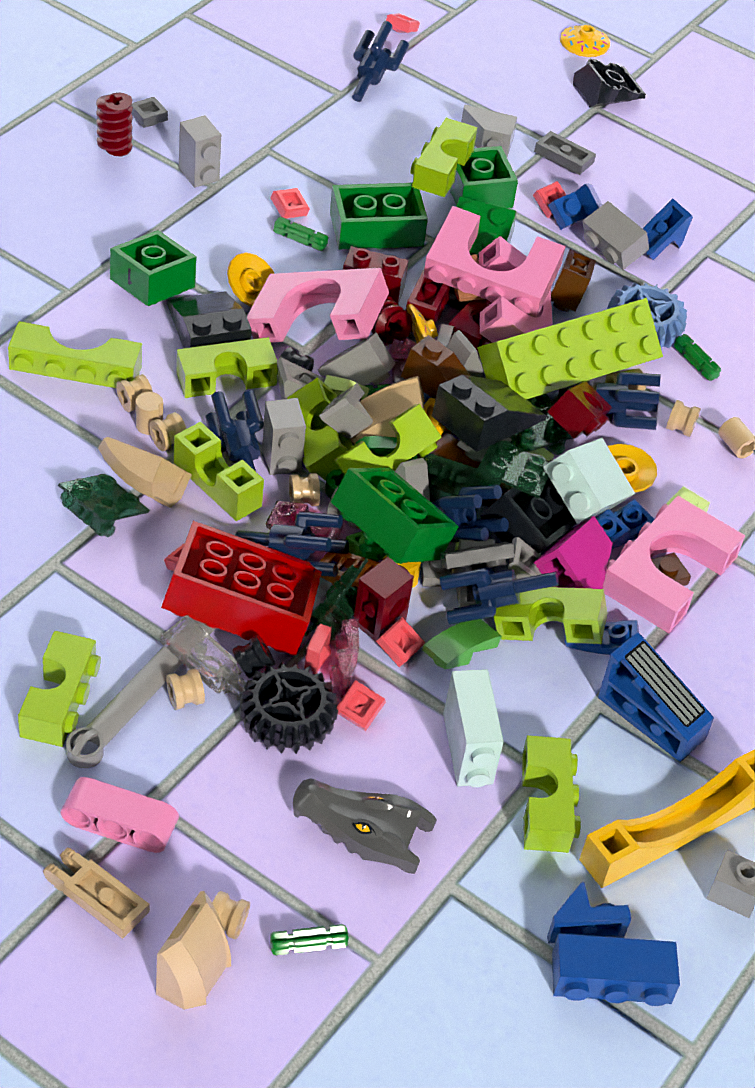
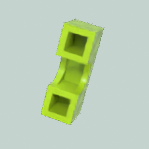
[410,117,478,197]
[176,337,278,398]
[287,377,353,481]
[334,404,442,476]
[174,422,264,522]
[494,587,608,644]
[18,630,101,747]
[521,735,581,853]

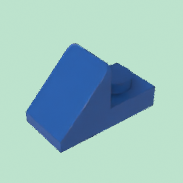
[548,183,603,230]
[643,198,693,260]
[547,882,632,944]

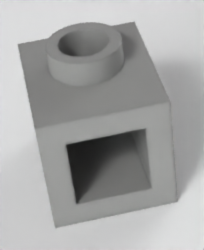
[706,850,755,918]

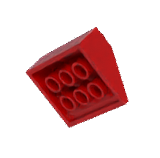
[161,520,322,656]

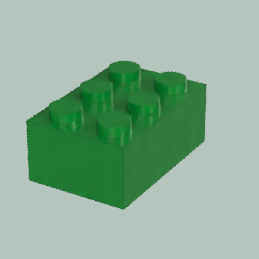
[330,182,428,250]
[331,468,459,564]

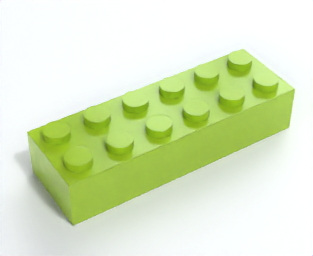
[477,298,663,399]

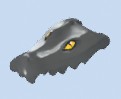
[292,778,437,874]

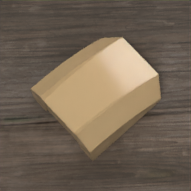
[351,376,425,452]
[98,437,192,508]
[156,891,231,1010]

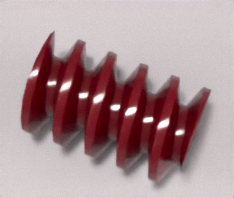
[96,92,133,157]
[371,296,413,344]

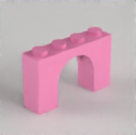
[424,206,566,318]
[479,236,553,343]
[247,268,389,343]
[603,496,745,633]

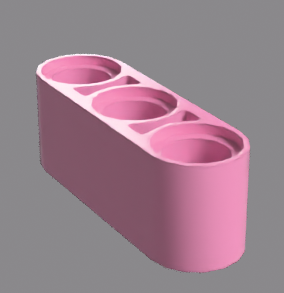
[60,777,179,853]

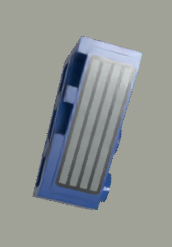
[598,632,714,762]

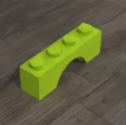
[8,321,142,389]

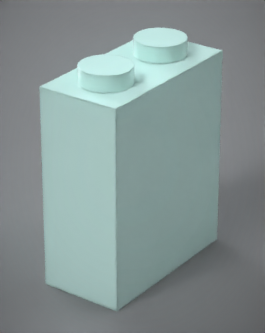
[544,438,636,524]
[443,669,504,787]

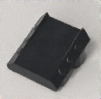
[573,58,646,108]

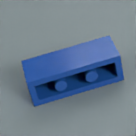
[552,933,680,1006]

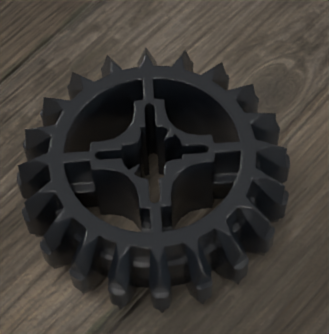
[239,661,338,754]

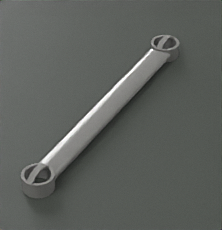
[66,618,215,769]

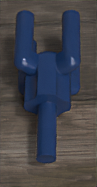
[352,21,409,102]
[558,372,661,430]
[205,390,264,471]
[431,485,509,543]
[235,512,349,577]
[440,567,559,625]

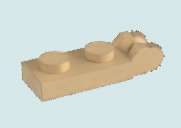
[42,847,150,939]

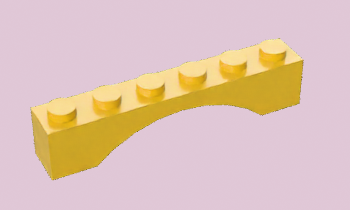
[579,749,755,889]

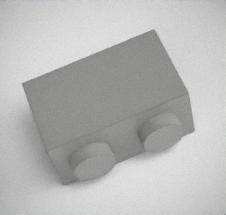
[179,115,222,188]
[582,201,649,270]
[262,398,306,475]

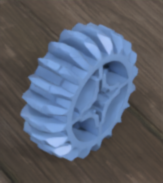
[607,282,687,348]

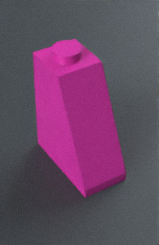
[534,516,613,589]

